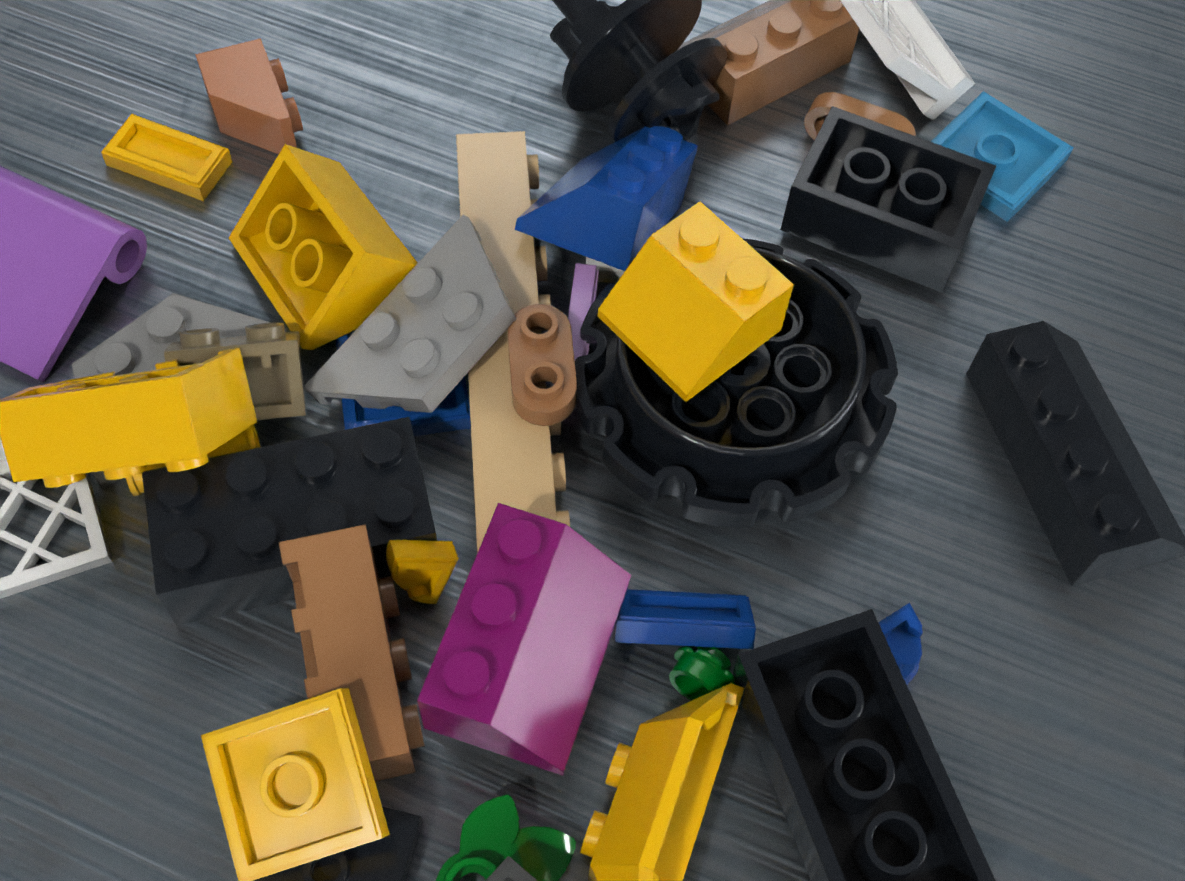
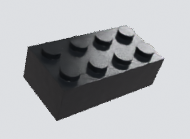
[142,417,437,625]
[733,609,996,881]

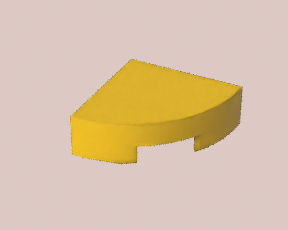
[386,540,459,604]

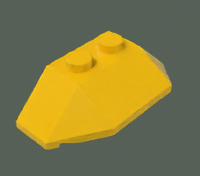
[580,683,744,881]

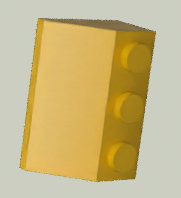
[228,144,418,350]

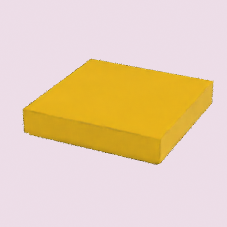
[201,688,390,881]

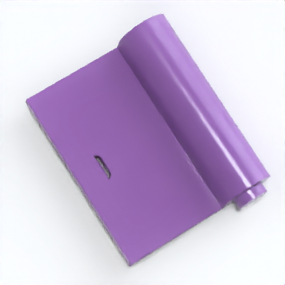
[0,166,147,383]

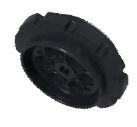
[575,238,898,528]

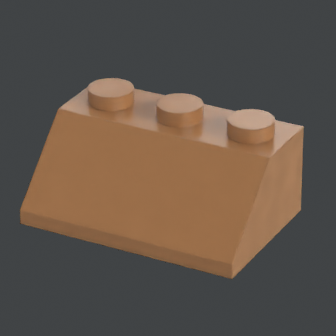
[678,0,860,126]

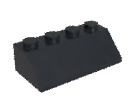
[966,321,1185,586]

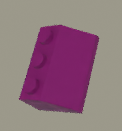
[417,503,631,776]

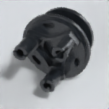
[550,0,727,142]

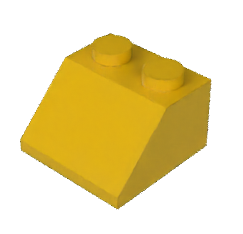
[597,201,794,402]

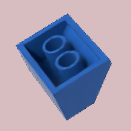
[515,126,698,271]

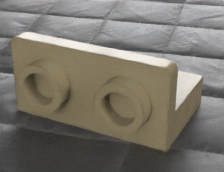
[164,323,307,420]

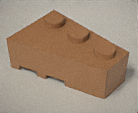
[279,524,425,782]

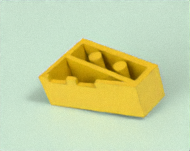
[0,347,257,488]

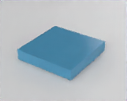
[931,91,1074,222]

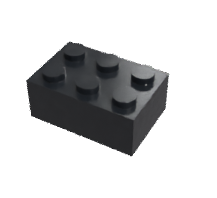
[780,106,996,292]

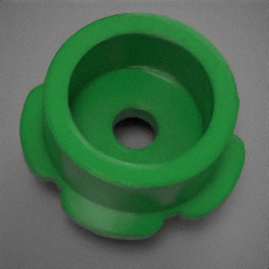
[669,646,736,701]

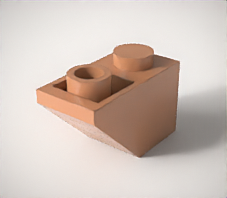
[195,38,303,154]

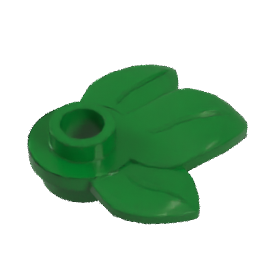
[436,795,576,881]

